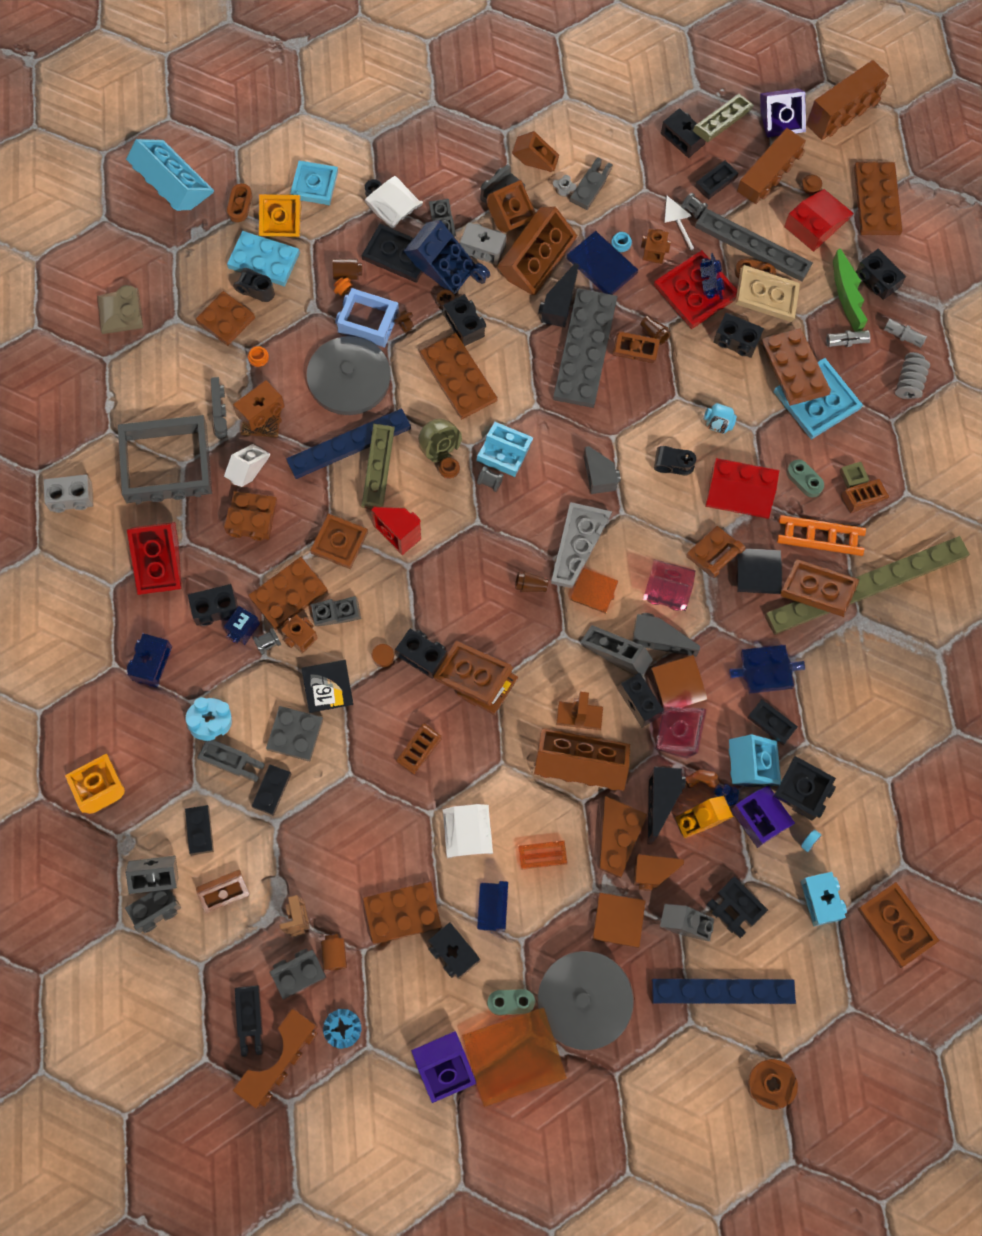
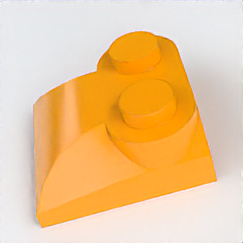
[259,194,302,237]
[65,753,125,814]

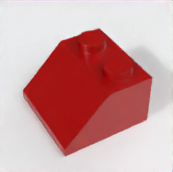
[371,507,421,555]

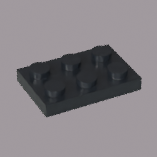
[362,224,423,283]

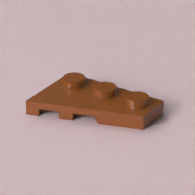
[599,796,647,879]

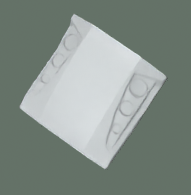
[365,176,423,229]
[443,804,493,858]

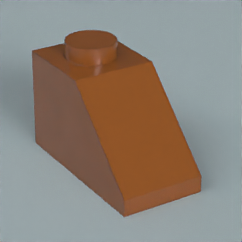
[512,131,560,172]
[633,854,684,891]

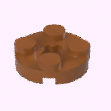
[748,1059,798,1110]

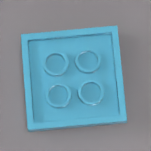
[774,358,863,440]

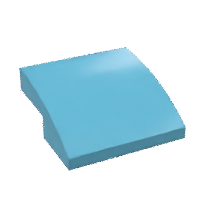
[476,422,533,477]

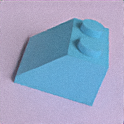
[729,734,781,787]

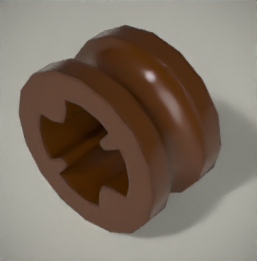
[436,290,455,310]

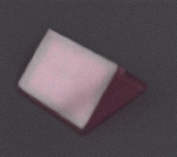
[655,706,706,759]

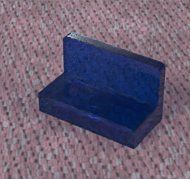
[477,881,508,932]

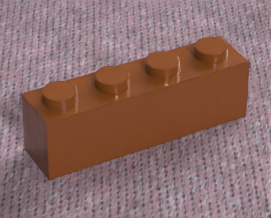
[737,128,806,204]

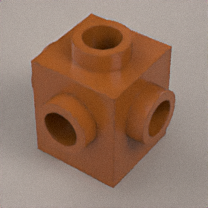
[641,229,671,264]
[281,615,318,654]

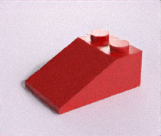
[784,189,854,252]
[127,522,182,595]

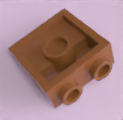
[224,491,277,541]

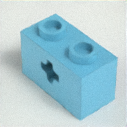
[800,872,847,927]

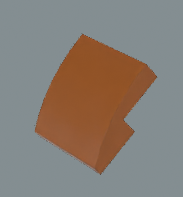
[651,655,707,714]

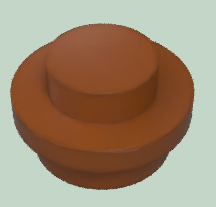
[802,175,822,194]
[439,458,460,479]

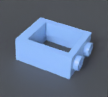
[335,288,399,348]

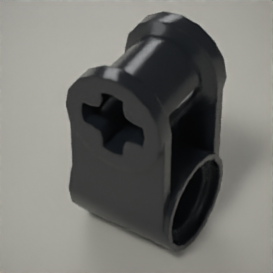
[233,268,275,302]
[654,446,696,476]

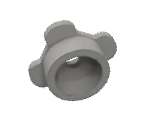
[553,175,576,197]

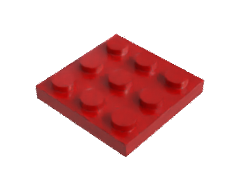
[653,250,737,329]

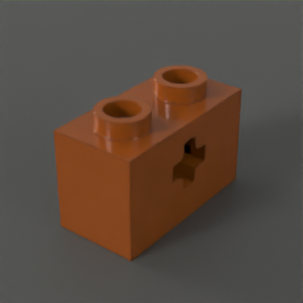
[612,331,660,363]
[233,380,285,431]

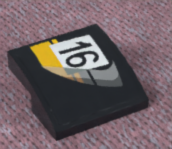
[302,659,354,713]

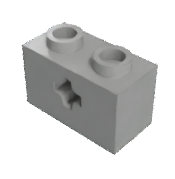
[460,222,506,265]

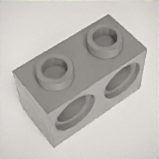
[44,474,93,513]

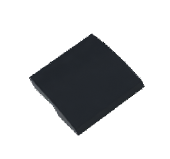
[736,548,782,594]

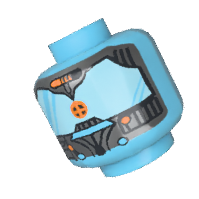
[704,403,737,434]

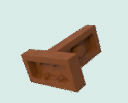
[556,691,603,730]

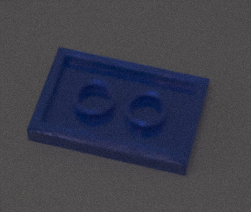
[566,231,638,295]

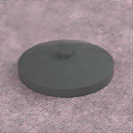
[307,336,391,415]
[538,951,634,1050]

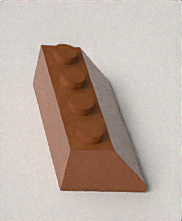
[497,206,578,295]
[534,728,631,791]

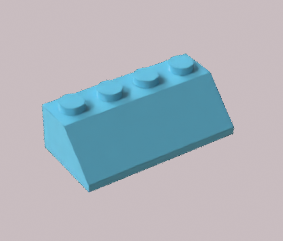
[126,139,214,211]

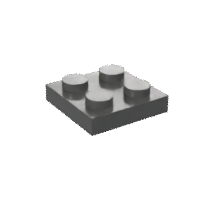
[266,706,323,762]

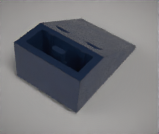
[404,220,476,295]

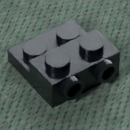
[773,756,836,821]

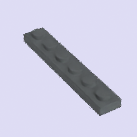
[695,208,813,282]

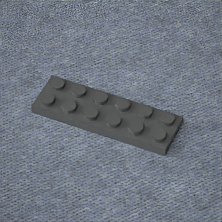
[553,288,617,408]

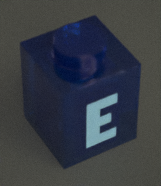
[224,606,260,645]

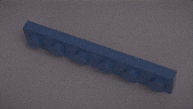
[286,408,411,479]
[652,979,796,1004]

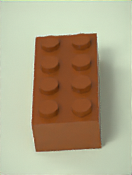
[806,60,889,140]

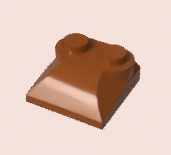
[487,180,536,233]

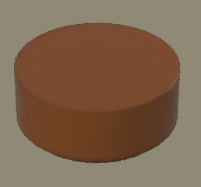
[372,644,394,667]

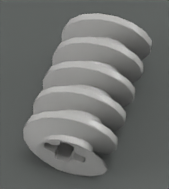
[895,352,930,399]

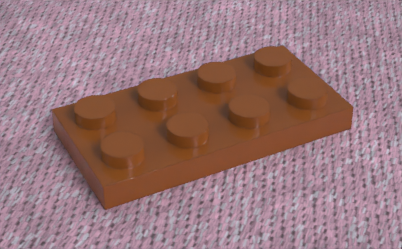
[854,162,903,235]
[761,328,831,406]
[420,333,498,420]

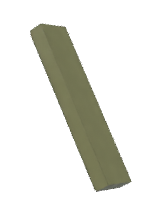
[693,94,754,143]
[361,424,395,509]

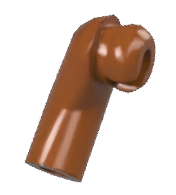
[686,769,719,788]

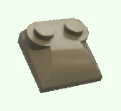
[97,285,143,334]

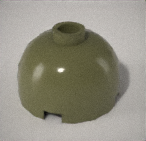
[418,419,462,462]

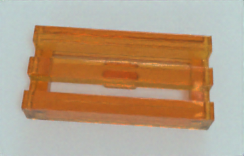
[519,841,567,870]

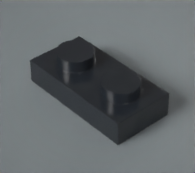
[695,160,739,200]
[747,699,798,745]
[252,764,291,816]
[185,805,214,856]

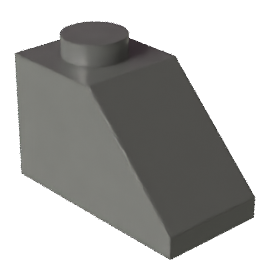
[583,446,621,494]

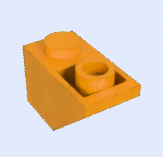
[675,796,733,838]

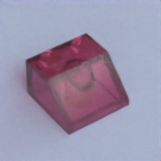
[643,559,696,611]

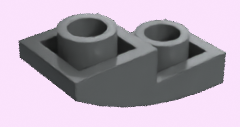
[429,199,456,237]
[311,596,361,626]

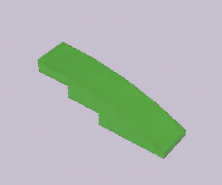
[833,249,868,332]

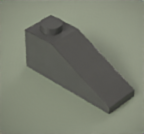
[632,613,700,657]
[580,625,653,676]

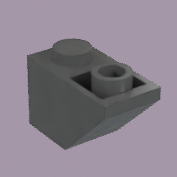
[660,904,714,942]

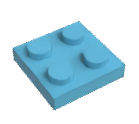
[290,161,338,205]

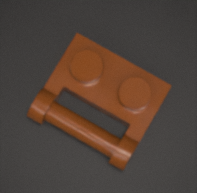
[687,526,745,578]

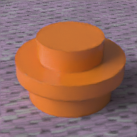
[334,277,353,296]
[248,346,269,367]

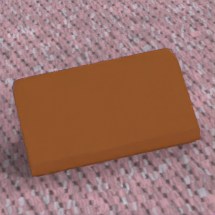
[196,870,249,914]

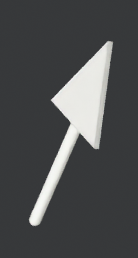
[664,196,694,250]

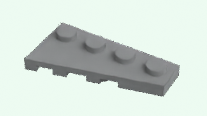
[551,502,612,588]

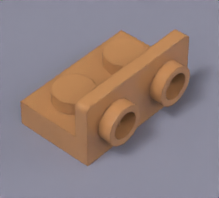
[279,895,310,937]

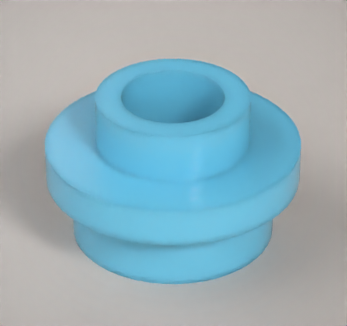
[611,232,632,252]

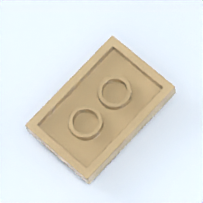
[735,265,800,322]

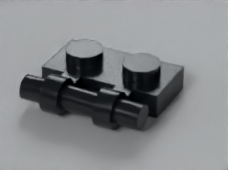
[706,876,768,938]

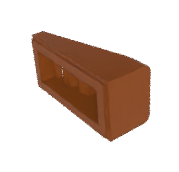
[841,479,889,514]
[396,723,442,775]

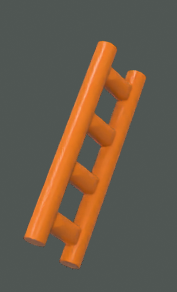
[777,515,866,556]

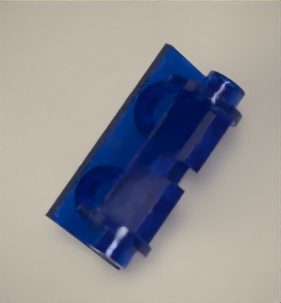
[700,253,725,299]

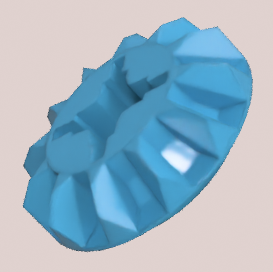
[323,1009,362,1049]

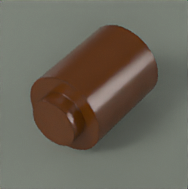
[333,259,363,280]

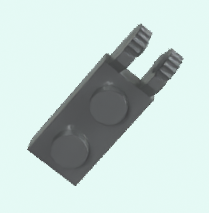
[570,157,613,210]
[211,377,228,440]
[197,740,265,782]

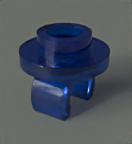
[714,784,739,806]

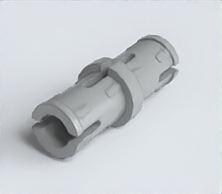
[883,319,927,348]
[826,330,870,347]

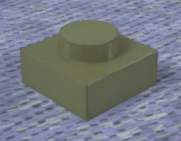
[840,462,869,489]

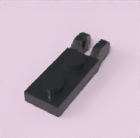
[235,985,263,1057]

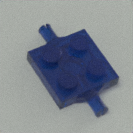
[729,645,805,694]

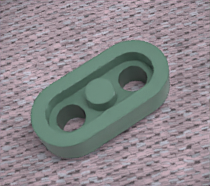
[787,460,824,497]
[487,989,535,1015]

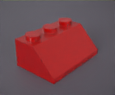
[705,458,780,519]

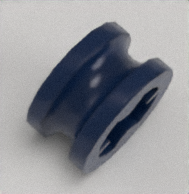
[470,263,491,284]

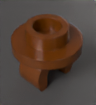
[393,310,414,333]

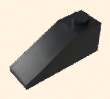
[538,263,579,327]

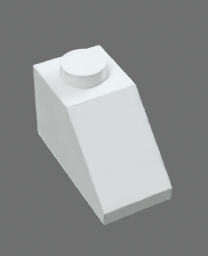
[224,444,270,487]

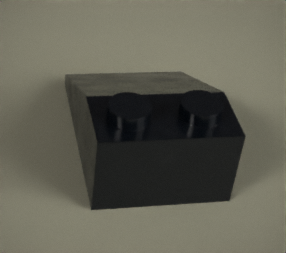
[647,767,686,845]

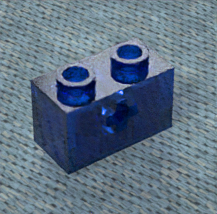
[127,633,172,688]

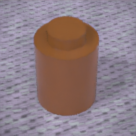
[321,934,347,971]

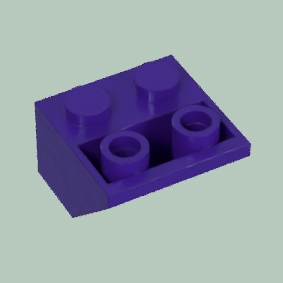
[731,785,795,848]

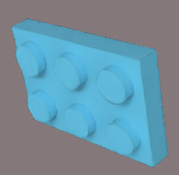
[227,231,300,287]

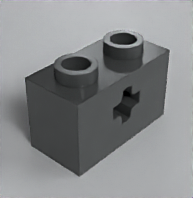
[125,856,179,894]

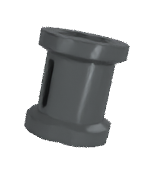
[681,193,708,219]
[477,466,504,492]
[253,628,281,655]

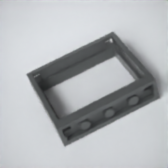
[118,415,212,504]

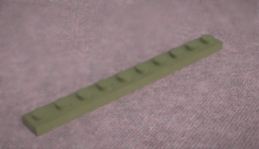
[765,536,970,635]

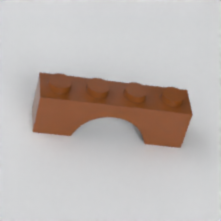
[232,1008,318,1109]

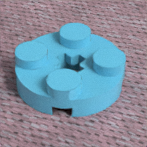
[185,697,232,741]

